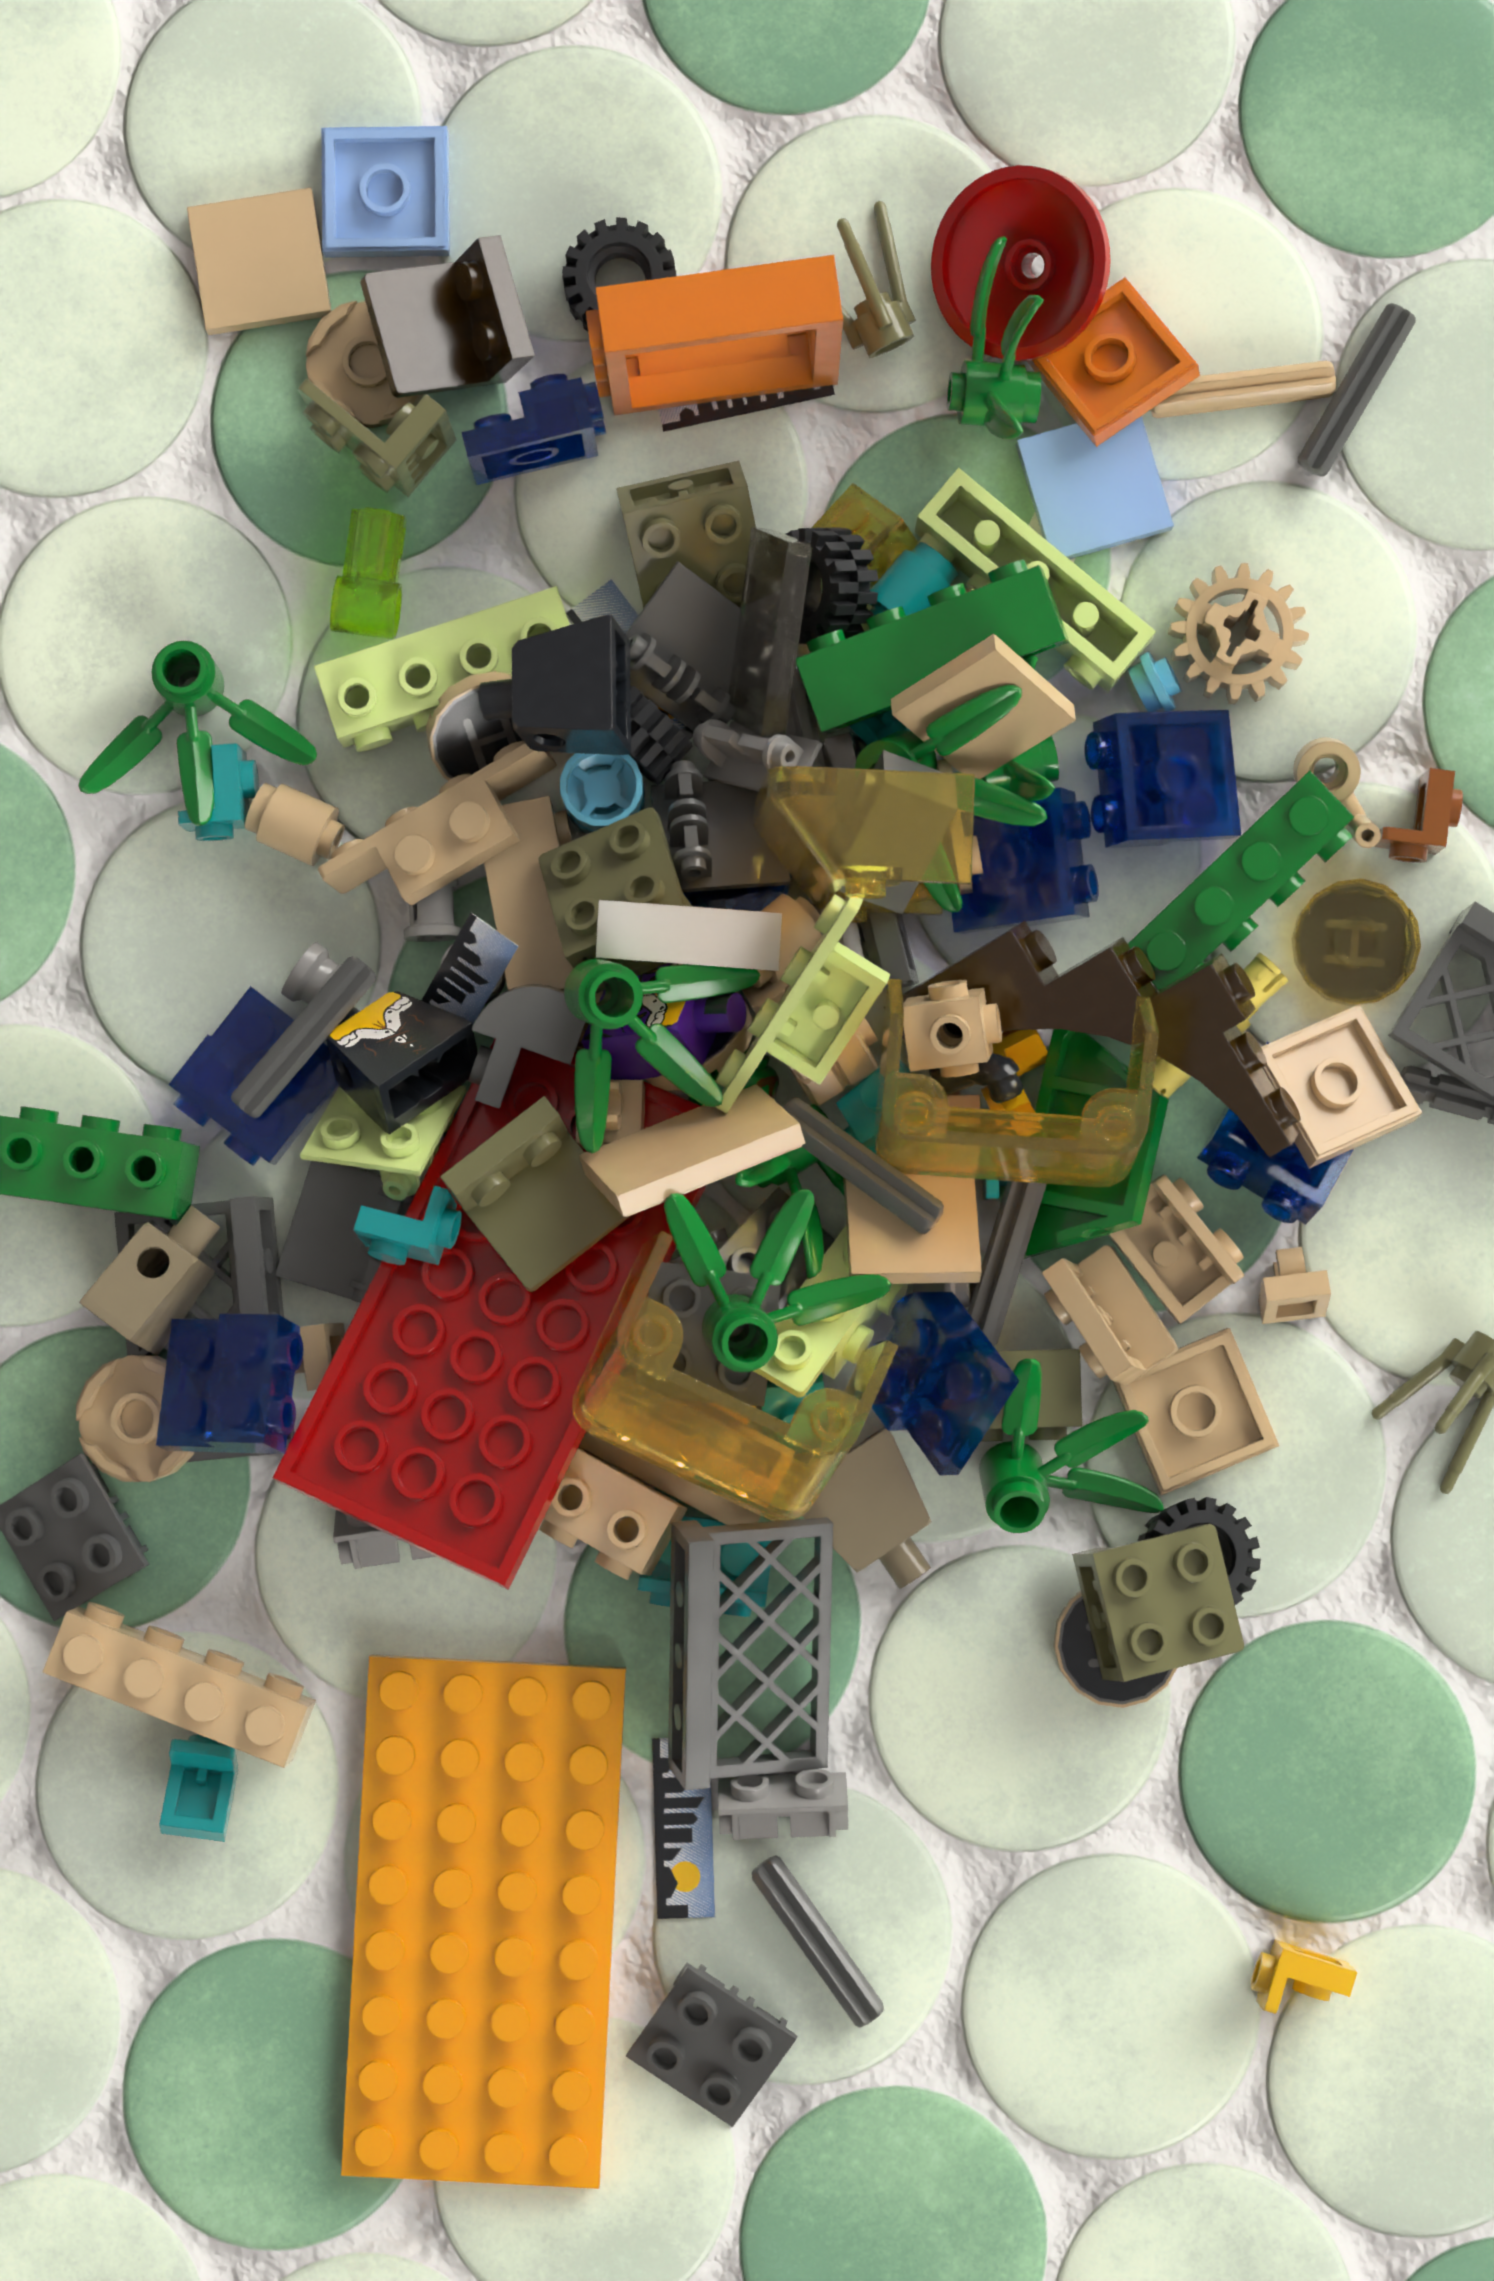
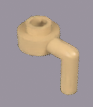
[1293,737,1381,848]

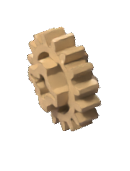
[1168,563,1309,705]

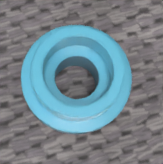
[1128,651,1182,714]

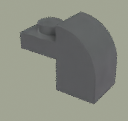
[468,984,585,1109]

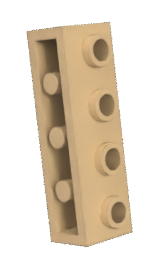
[539,1447,688,1580]
[42,1602,316,1768]

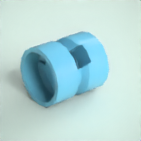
[560,753,645,834]

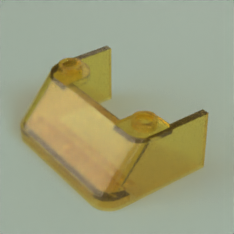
[754,766,975,923]
[874,979,1159,1187]
[572,1231,898,1522]

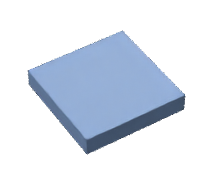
[321,126,450,258]
[1016,416,1174,559]

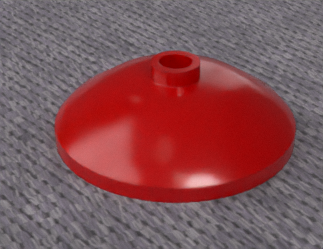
[931,165,1111,361]

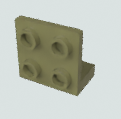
[298,379,456,497]
[616,460,770,610]
[539,807,692,994]
[440,1096,630,1292]
[1072,1524,1244,1682]

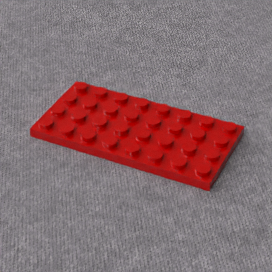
[272,1038,707,1590]

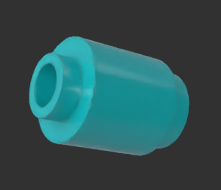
[870,542,958,616]

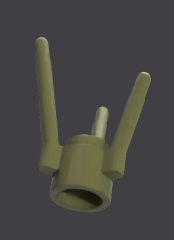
[837,201,916,358]
[1372,1331,1494,1494]

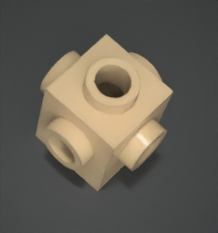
[901,980,1002,1078]

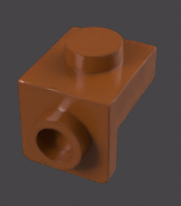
[1374,768,1463,863]

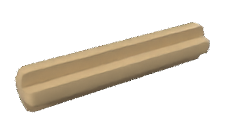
[1150,360,1336,418]

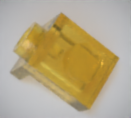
[811,483,918,588]

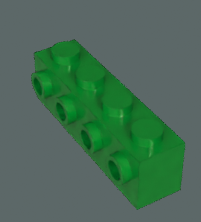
[795,559,1070,734]
[1128,771,1355,990]
[0,1106,200,1220]

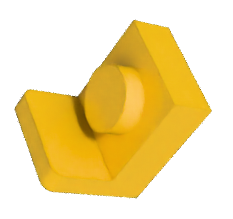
[1251,1939,1357,2014]

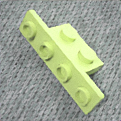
[715,883,891,1114]
[754,1226,908,1398]

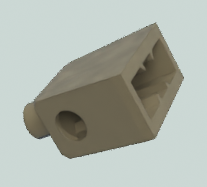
[79,1204,221,1356]
[785,1426,932,1589]

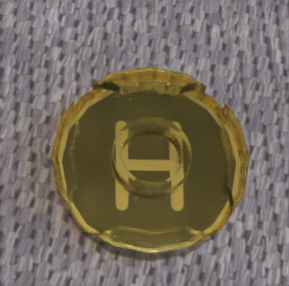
[1291,878,1421,1007]

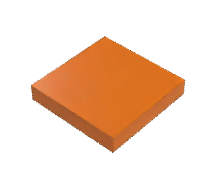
[1026,277,1200,447]

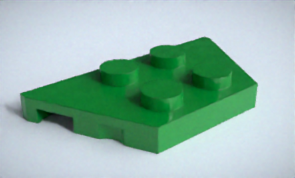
[1023,1029,1169,1260]

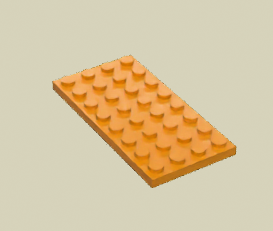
[341,1655,626,2189]

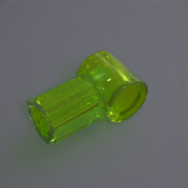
[330,507,407,640]

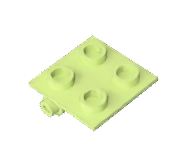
[300,1086,466,1200]

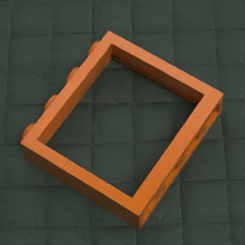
[586,254,843,416]

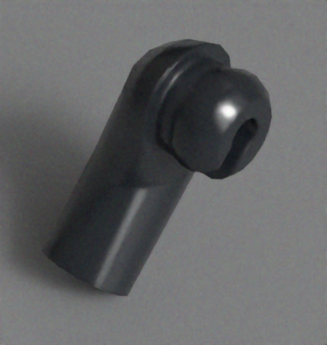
[929,1053,1023,1103]

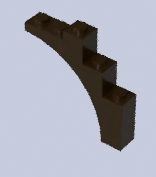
[884,920,1301,1157]

